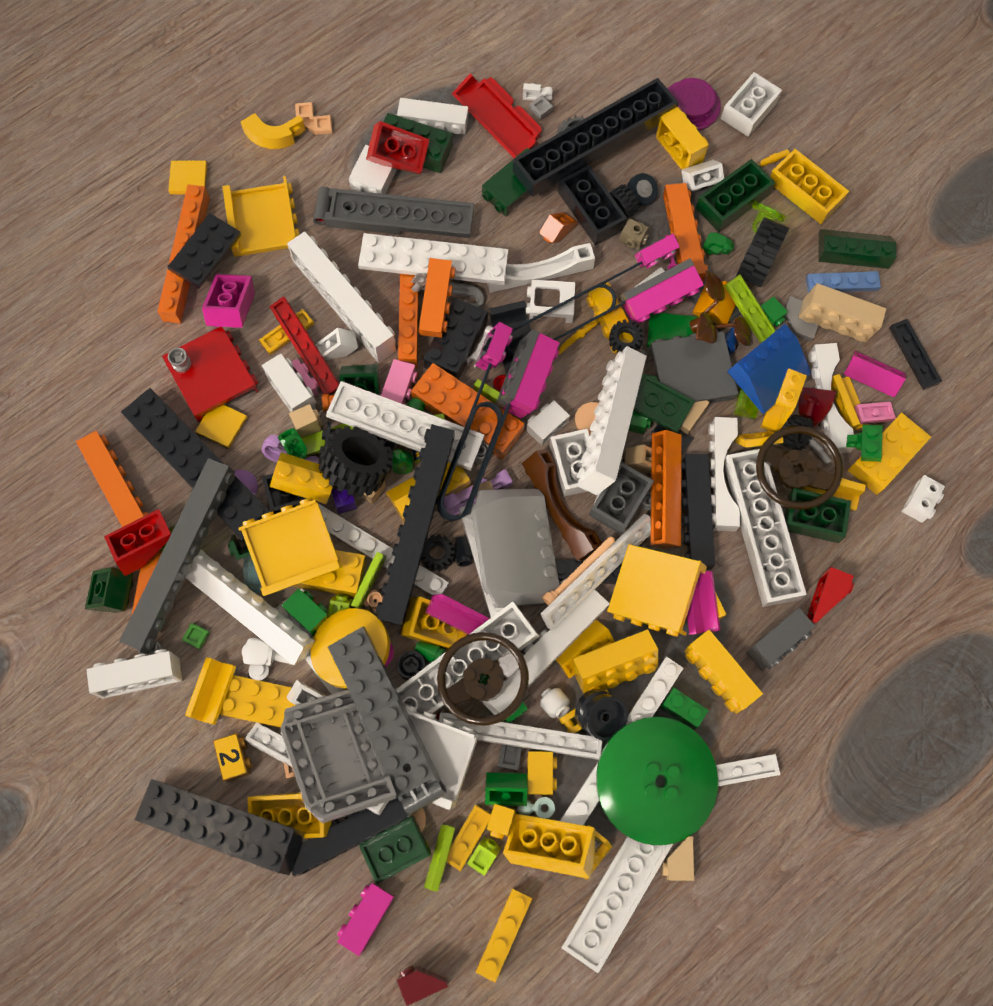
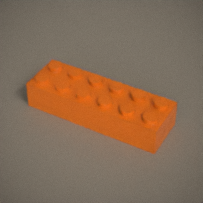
[411,363,525,460]

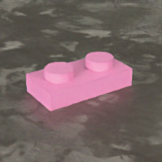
[292,359,319,397]
[854,402,896,424]

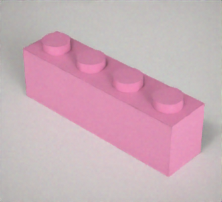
[381,359,418,405]

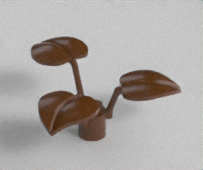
[690,271,751,346]

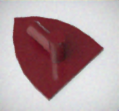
[798,387,836,427]

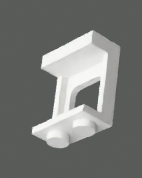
[526,280,575,323]

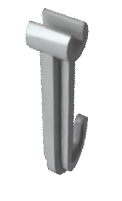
[411,274,484,308]

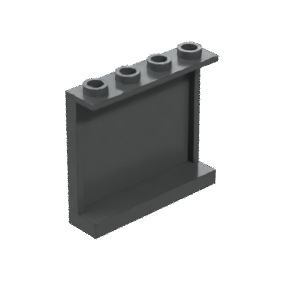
[649,331,738,404]

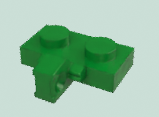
[846,425,883,462]

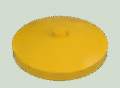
[311,608,390,689]

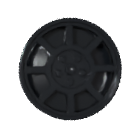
[397,651,426,680]

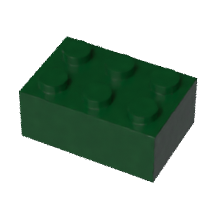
[784,488,851,543]

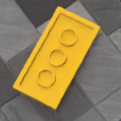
[219,675,296,728]

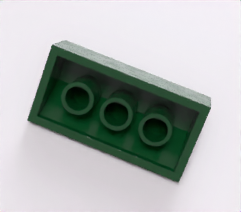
[818,229,896,269]

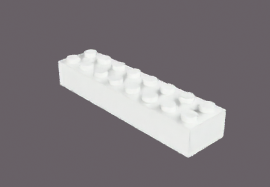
[287,232,396,363]
[577,346,646,495]
[724,449,807,607]
[396,602,540,715]

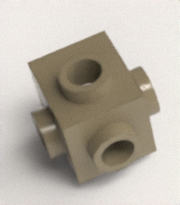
[620,218,649,250]

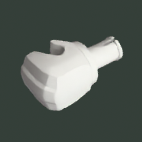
[242,638,292,666]

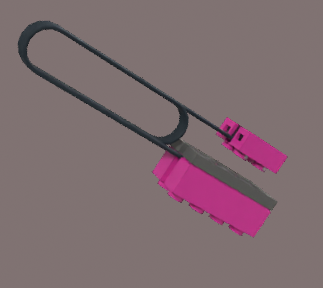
[505,234,704,356]
[436,322,559,521]

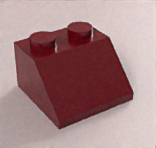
[396,965,449,1006]

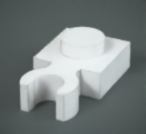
[523,83,553,101]

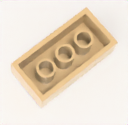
[798,283,886,342]

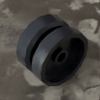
[575,689,628,741]

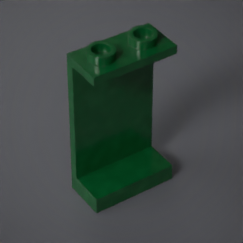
[482,148,529,217]

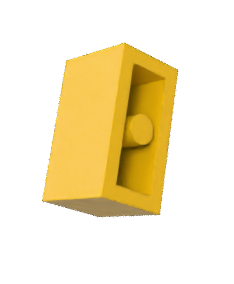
[527,751,557,796]
[487,804,516,840]

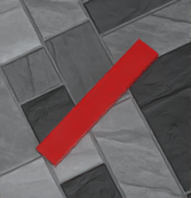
[269,296,340,395]

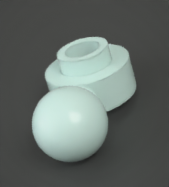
[517,797,555,819]

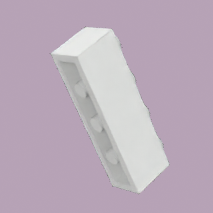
[397,98,468,134]

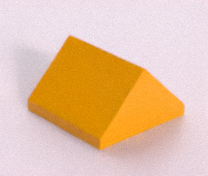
[692,281,736,328]

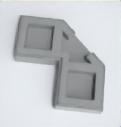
[785,296,818,341]

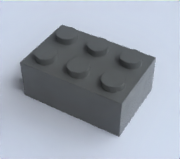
[589,462,654,535]
[746,608,815,671]

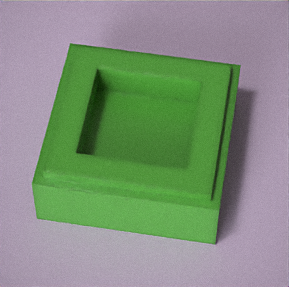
[182,623,210,650]

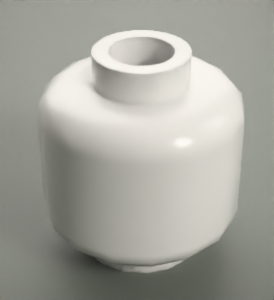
[540,688,570,719]

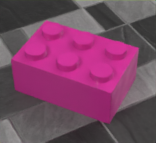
[202,274,255,328]

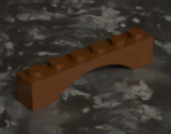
[522,449,602,561]

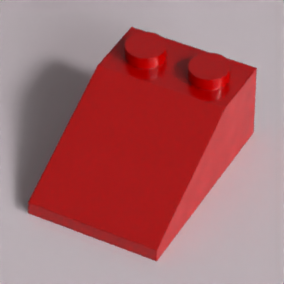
[366,121,430,174]
[104,509,171,576]
[807,567,854,624]

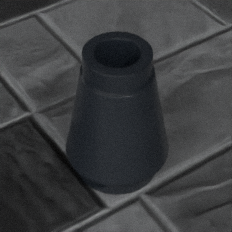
[455,537,473,567]

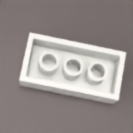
[87,649,183,699]

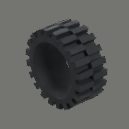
[736,217,790,288]
[318,426,393,496]

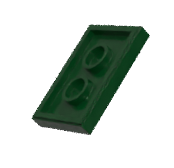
[633,374,695,433]
[359,816,432,884]

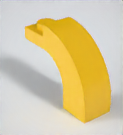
[240,113,306,149]

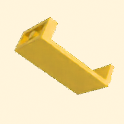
[760,368,807,432]

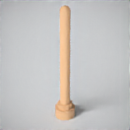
[542,537,615,606]

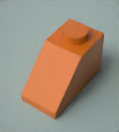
[539,212,578,243]

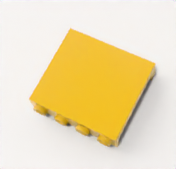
[222,176,299,257]
[238,498,342,596]
[607,544,707,637]

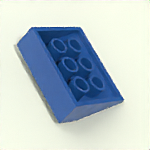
[727,324,811,414]

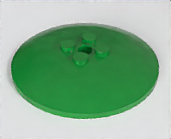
[596,717,718,846]

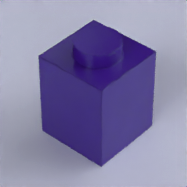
[331,488,357,514]

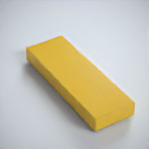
[259,309,314,355]
[446,804,491,871]

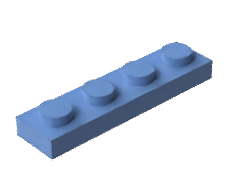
[806,271,881,293]

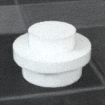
[248,664,269,681]

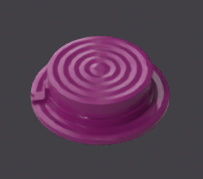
[668,78,721,131]

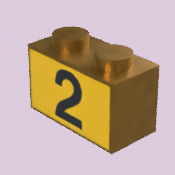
[213,733,252,782]

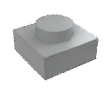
[529,96,553,120]

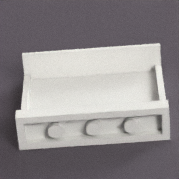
[405,704,479,810]

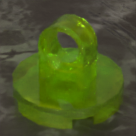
[751,201,786,233]

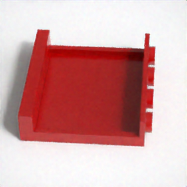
[162,327,259,423]

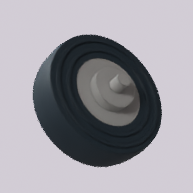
[627,173,658,206]

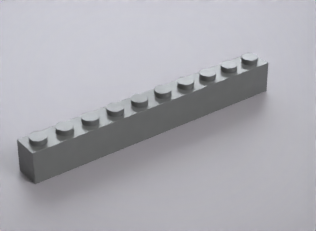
[119,458,235,653]

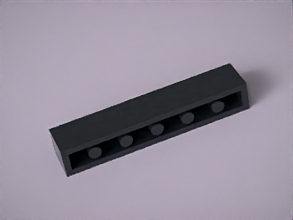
[681,454,715,570]

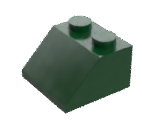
[339,364,380,396]
[85,567,133,613]

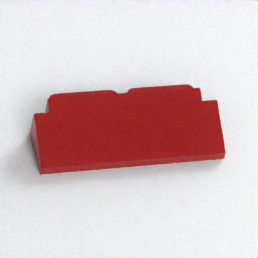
[452,73,542,158]

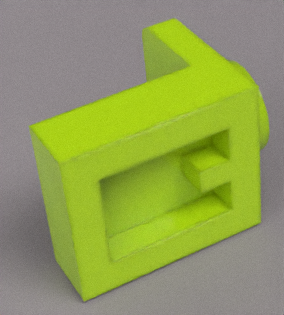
[328,594,353,617]
[467,837,501,876]

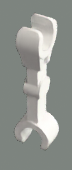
[467,325,493,369]

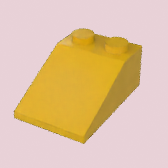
[400,596,467,649]

